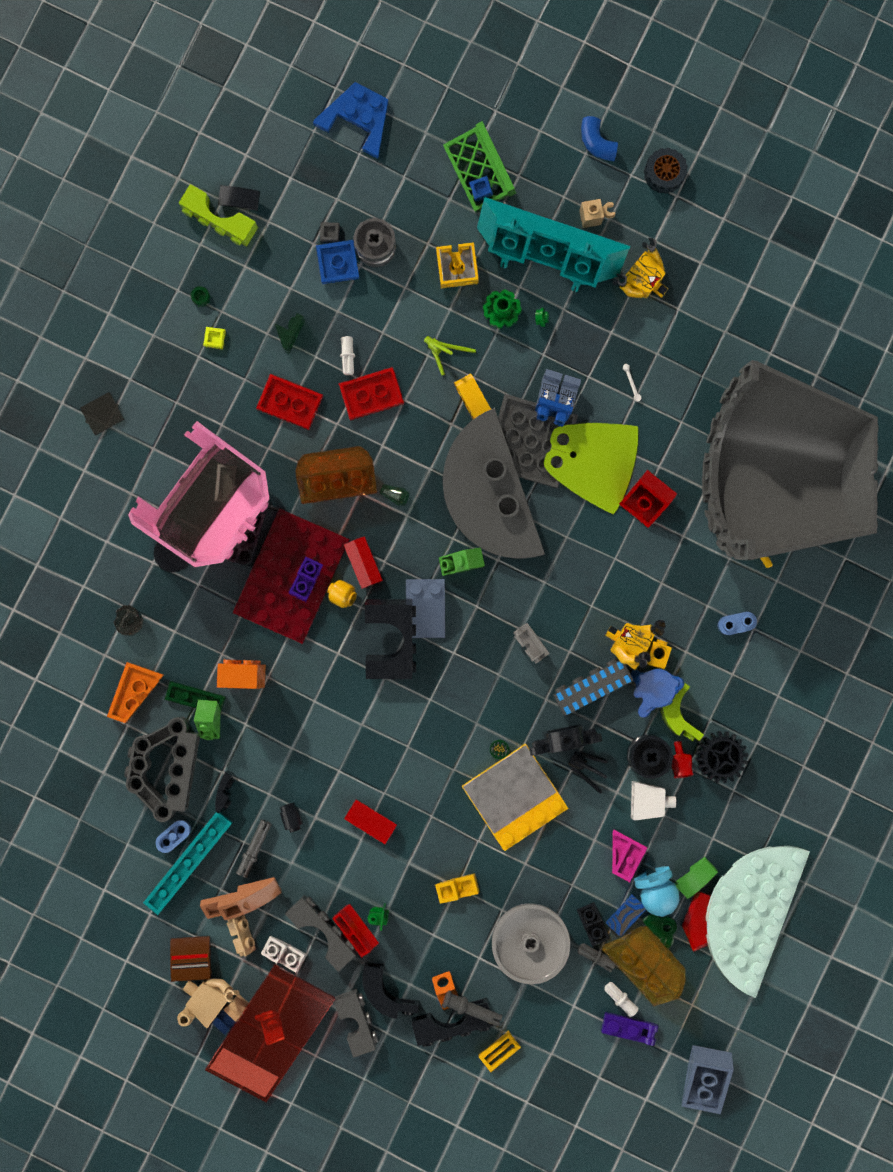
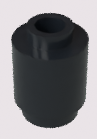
[279,802,304,833]

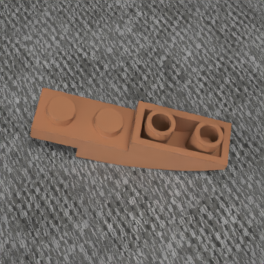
[200,877,282,921]

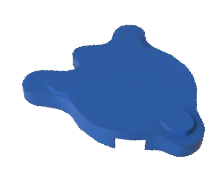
[630,669,684,718]

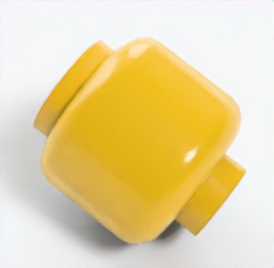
[327,580,357,608]

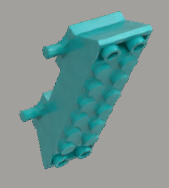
[477,197,630,292]

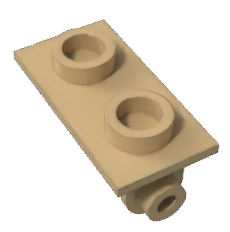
[227,915,256,956]

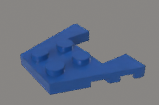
[313,82,388,159]

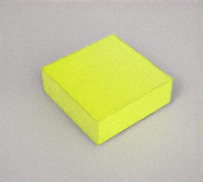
[203,327,226,349]

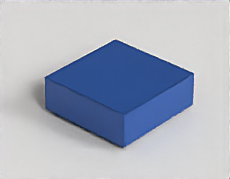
[469,176,493,202]

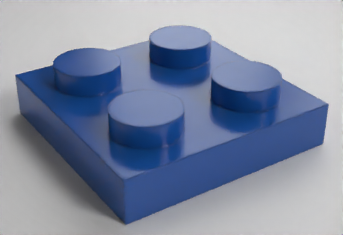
[316,240,360,285]

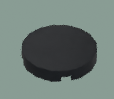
[153,534,192,573]

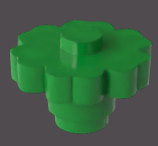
[483,289,521,329]

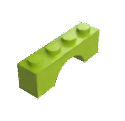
[179,184,258,247]

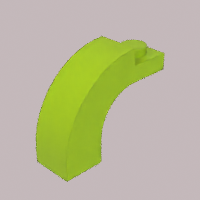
[660,683,704,741]

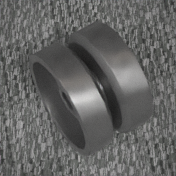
[353,218,396,267]

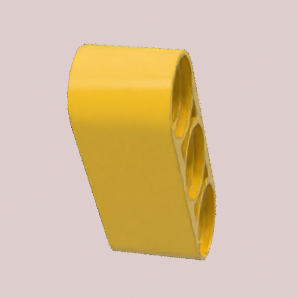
[454,374,491,420]

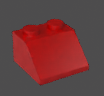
[619,470,677,528]

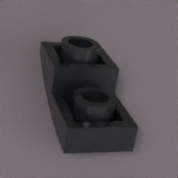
[218,185,260,211]
[215,770,235,813]
[577,902,610,947]

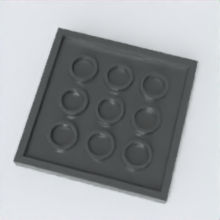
[498,394,578,489]

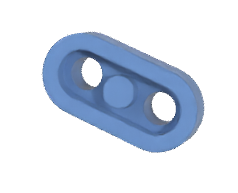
[718,612,757,635]
[156,820,191,853]

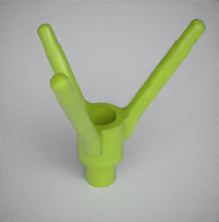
[424,336,476,376]

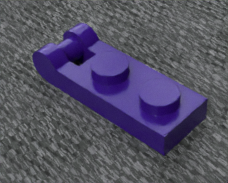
[601,1012,659,1046]

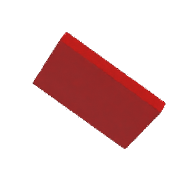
[339,367,404,421]
[256,374,323,430]

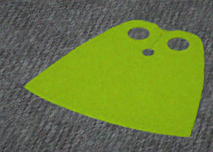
[544,423,638,515]

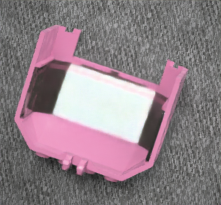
[128,421,269,567]

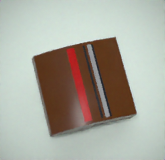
[170,936,212,982]

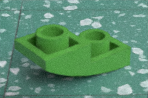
[675,857,718,899]

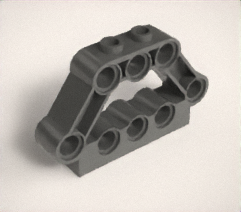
[124,717,200,822]

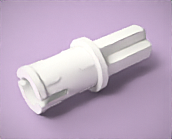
[340,336,355,375]
[604,982,639,1017]

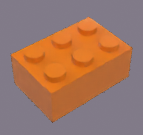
[217,660,266,689]

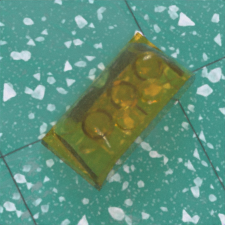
[602,926,686,1006]

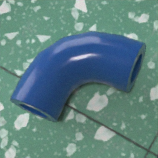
[581,116,618,162]

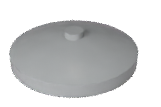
[492,903,570,984]

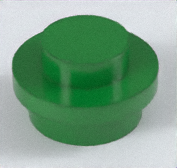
[535,308,549,327]

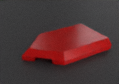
[682,891,711,952]

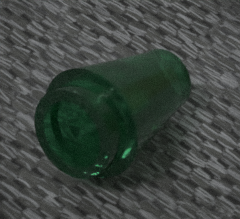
[380,484,410,506]

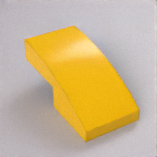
[435,873,480,904]

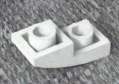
[261,936,307,973]

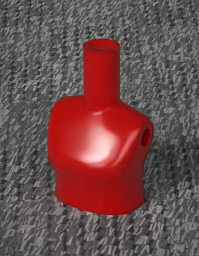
[671,741,694,779]

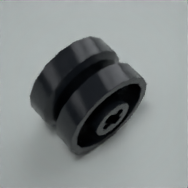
[626,734,673,779]

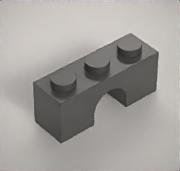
[334,988,379,1058]

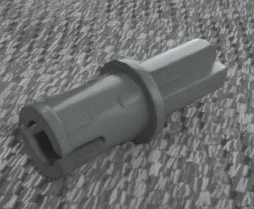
[578,943,616,972]

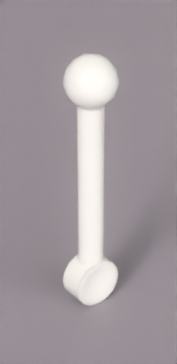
[623,364,641,402]

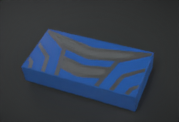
[606,894,646,937]

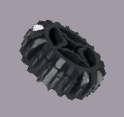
[695,731,749,784]

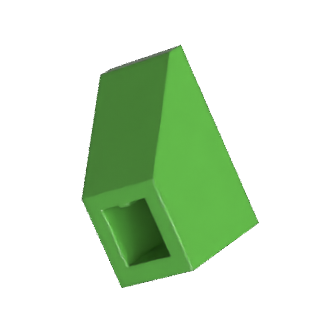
[439,548,485,576]
[194,700,221,740]

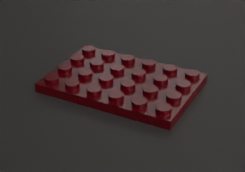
[233,508,350,644]

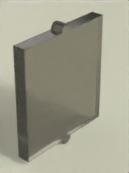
[80,392,125,436]

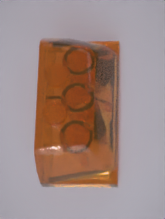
[295,446,377,504]

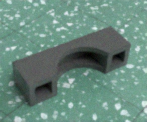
[285,895,357,972]

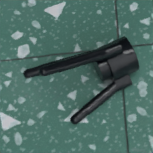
[568,751,608,794]

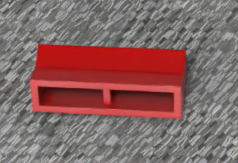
[344,536,383,589]
[344,799,397,844]
[332,904,379,958]

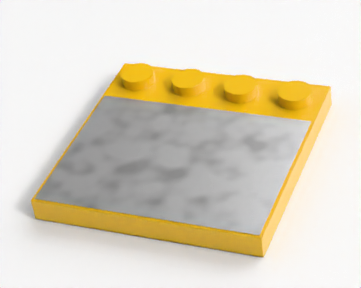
[462,743,569,851]

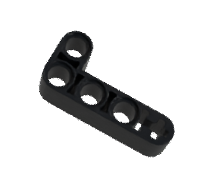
[225,498,272,566]

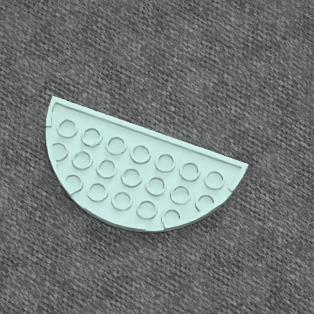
[706,846,810,998]

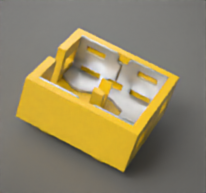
[436,242,479,289]

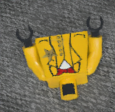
[613,238,668,298]
[605,620,666,670]

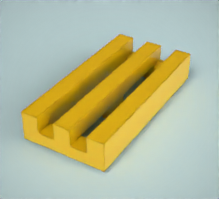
[478,1030,521,1072]

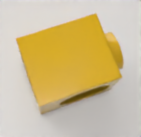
[647,639,672,670]

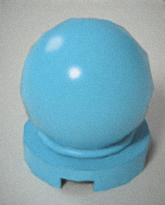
[634,866,680,917]

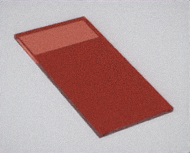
[205,964,335,1102]

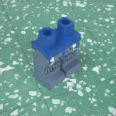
[535,369,581,427]

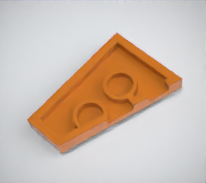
[107,662,164,723]

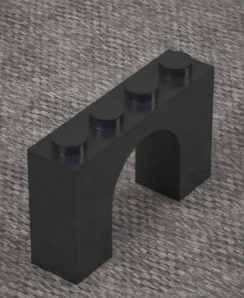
[365,599,416,679]

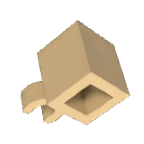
[579,199,615,228]

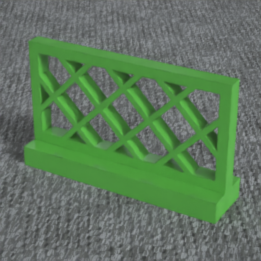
[443,121,517,213]

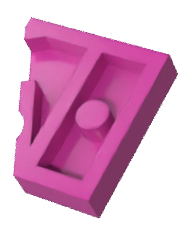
[612,829,648,882]

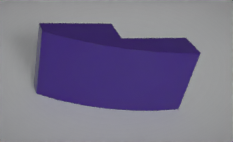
[289,557,323,602]

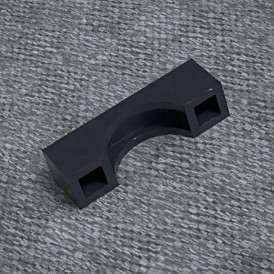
[412,998,494,1047]

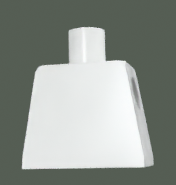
[631,781,676,820]

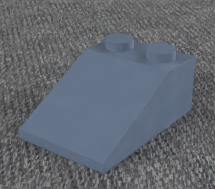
[406,579,445,638]
[682,1045,734,1114]

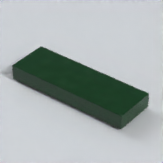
[164,681,226,715]

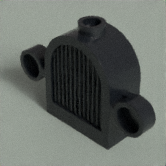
[529,724,603,756]

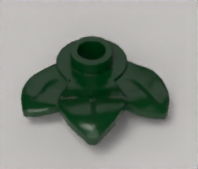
[642,914,677,951]

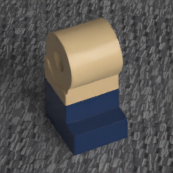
[212,994,250,1035]

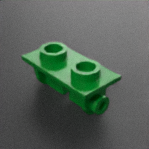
[367,903,389,931]

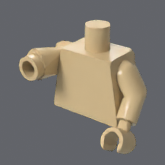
[177,978,240,1028]

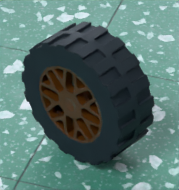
[644,148,688,194]

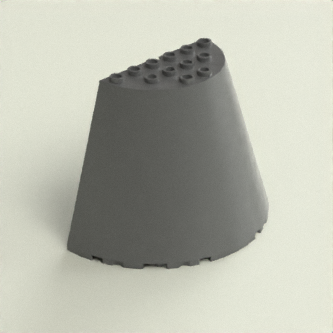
[702,360,879,561]

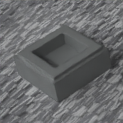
[320,222,340,243]

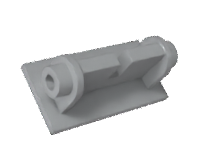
[513,623,550,664]

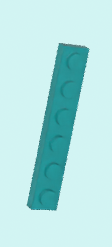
[143,812,233,915]

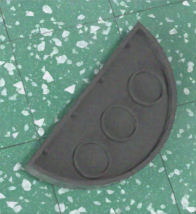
[443,408,545,558]

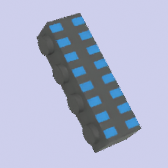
[553,658,633,716]

